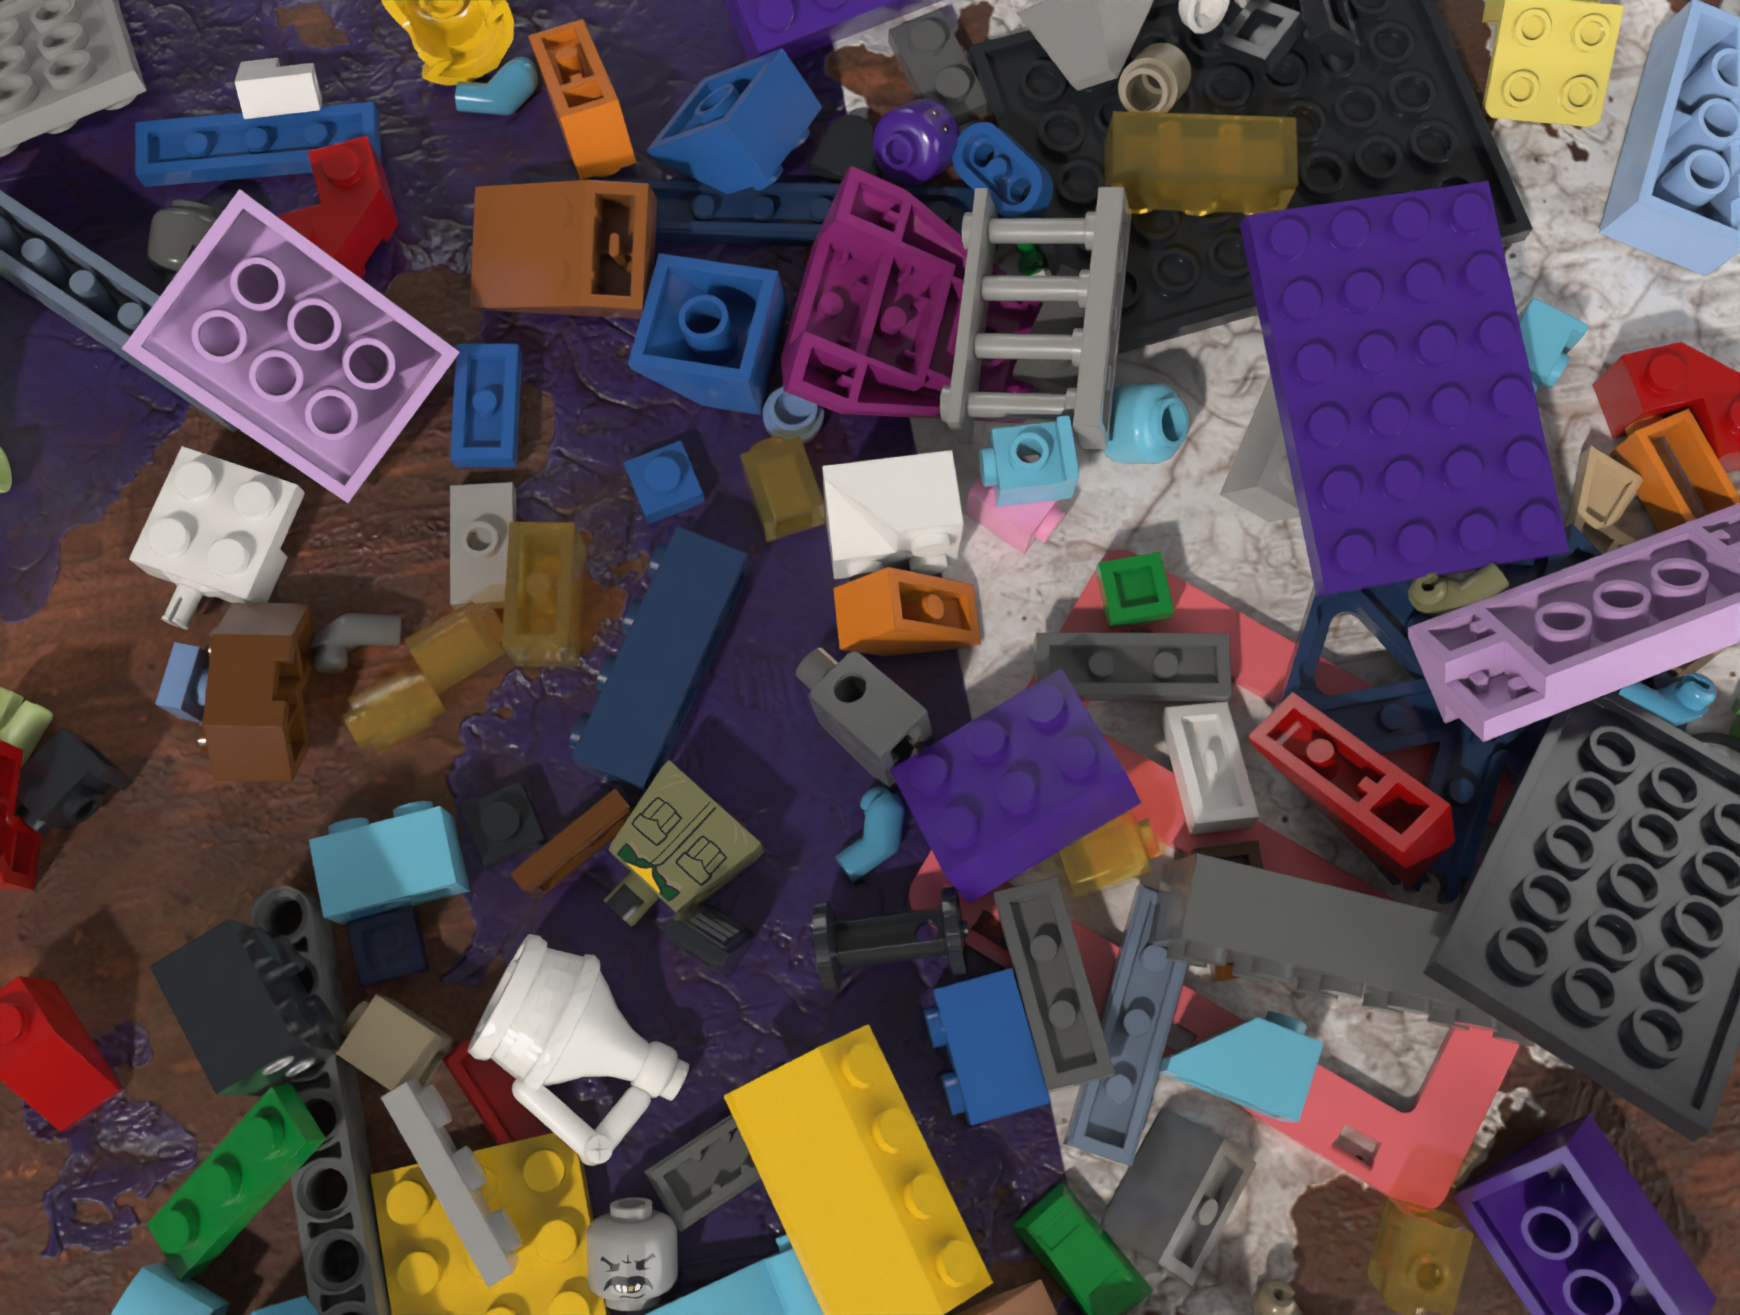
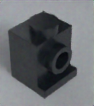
[15,727,134,836]

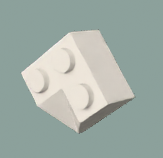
[823,450,964,582]

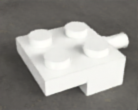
[129,446,305,630]

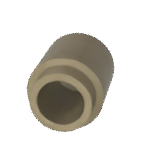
[1118,43,1191,119]

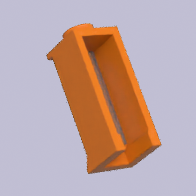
[1609,409,1740,533]

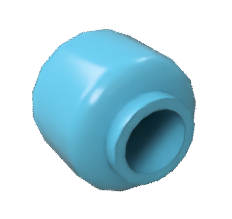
[1102,382,1189,464]

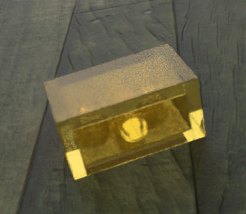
[502,522,585,667]

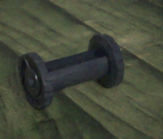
[813,885,969,991]

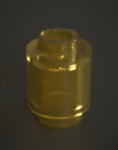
[342,667,446,754]

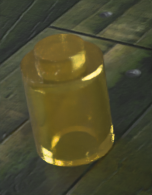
[405,600,510,693]

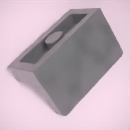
[1100,1109,1257,1286]

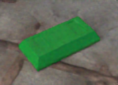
[1012,1181,1154,1315]

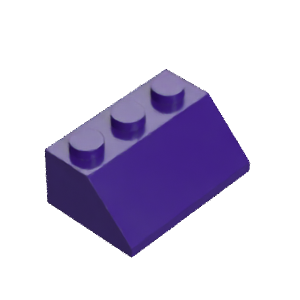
[1452,1114,1717,1315]

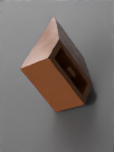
[470,180,657,319]

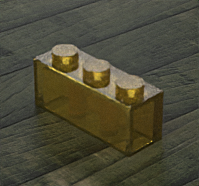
[1105,111,1298,216]

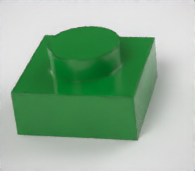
[1095,552,1174,630]

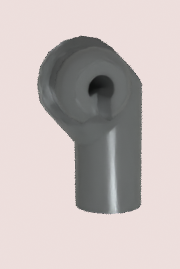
[309,613,401,673]

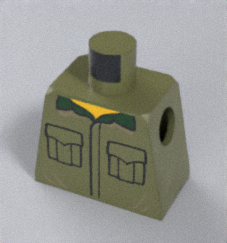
[603,760,764,927]

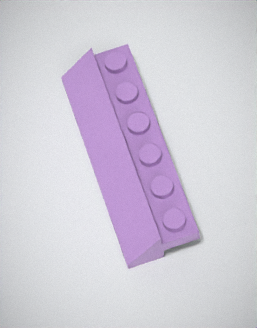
[1408,503,1740,742]

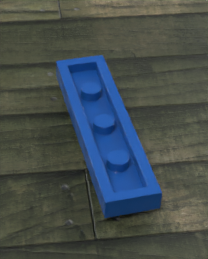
[136,102,381,187]

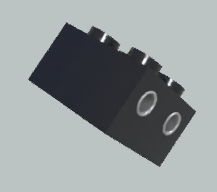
[150,919,338,1096]

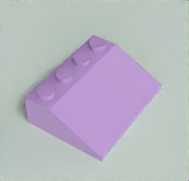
[122,189,460,503]

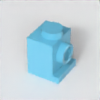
[1518,297,1589,393]
[979,415,1079,507]

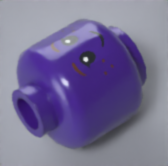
[872,99,959,185]

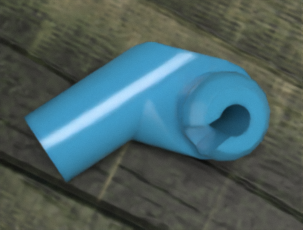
[455,56,539,116]
[835,786,905,883]

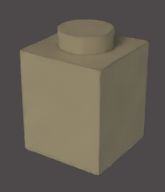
[335,994,458,1091]

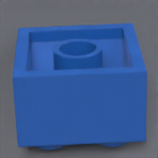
[646,48,822,194]
[628,253,788,415]

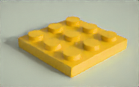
[370,1133,611,1315]

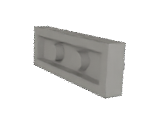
[381,1077,522,1288]

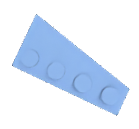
[1599,0,1740,276]

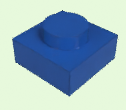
[623,440,705,524]

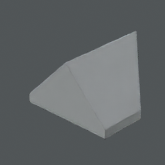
[1016,0,1154,91]

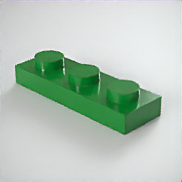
[147,1084,326,1281]

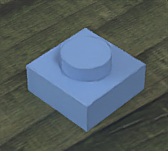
[155,642,210,723]

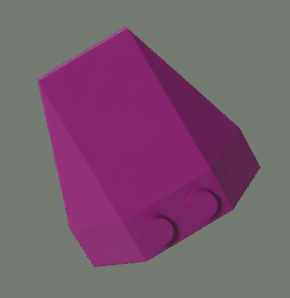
[781,166,1043,423]

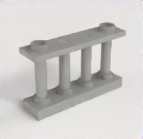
[940,187,1132,449]

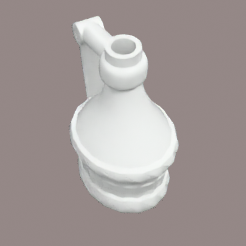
[468,934,689,1166]

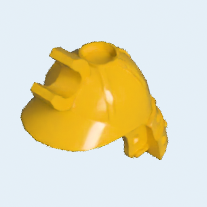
[381,0,514,86]

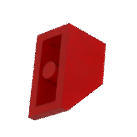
[0,976,124,1132]

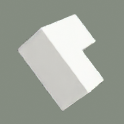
[234,58,322,119]

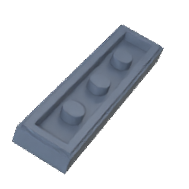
[1063,884,1188,1166]

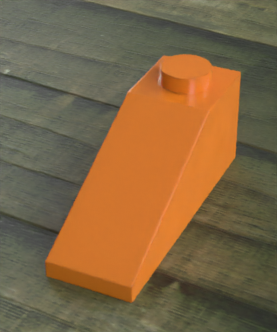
[528,19,637,180]

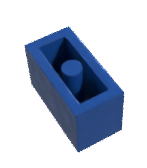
[923,968,1051,1125]

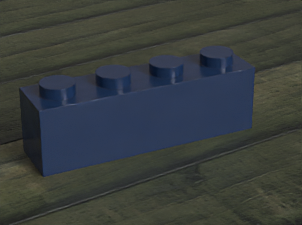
[569,526,751,795]

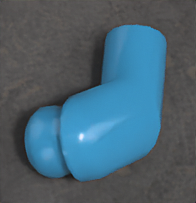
[1614,673,1717,727]

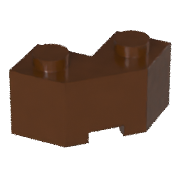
[198,602,315,782]

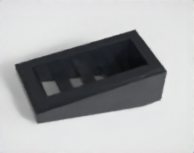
[663,903,755,978]

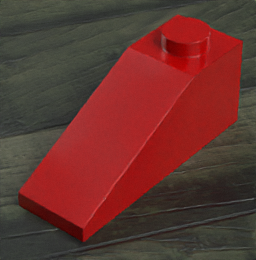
[1248,692,1455,887]

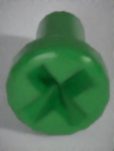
[1016,244,1043,275]

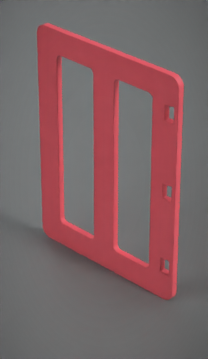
[908,550,1520,1211]

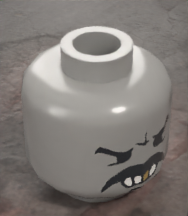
[586,1197,678,1311]

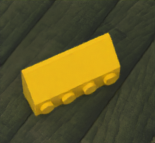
[724,1024,993,1315]

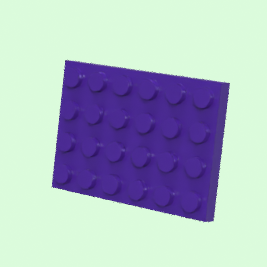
[1240,181,1569,597]

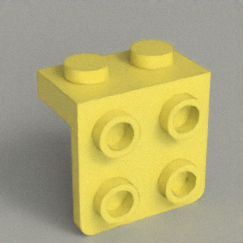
[1482,0,1624,127]

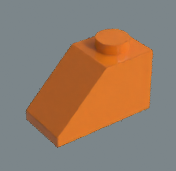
[833,567,981,656]

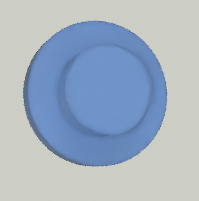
[763,387,824,445]

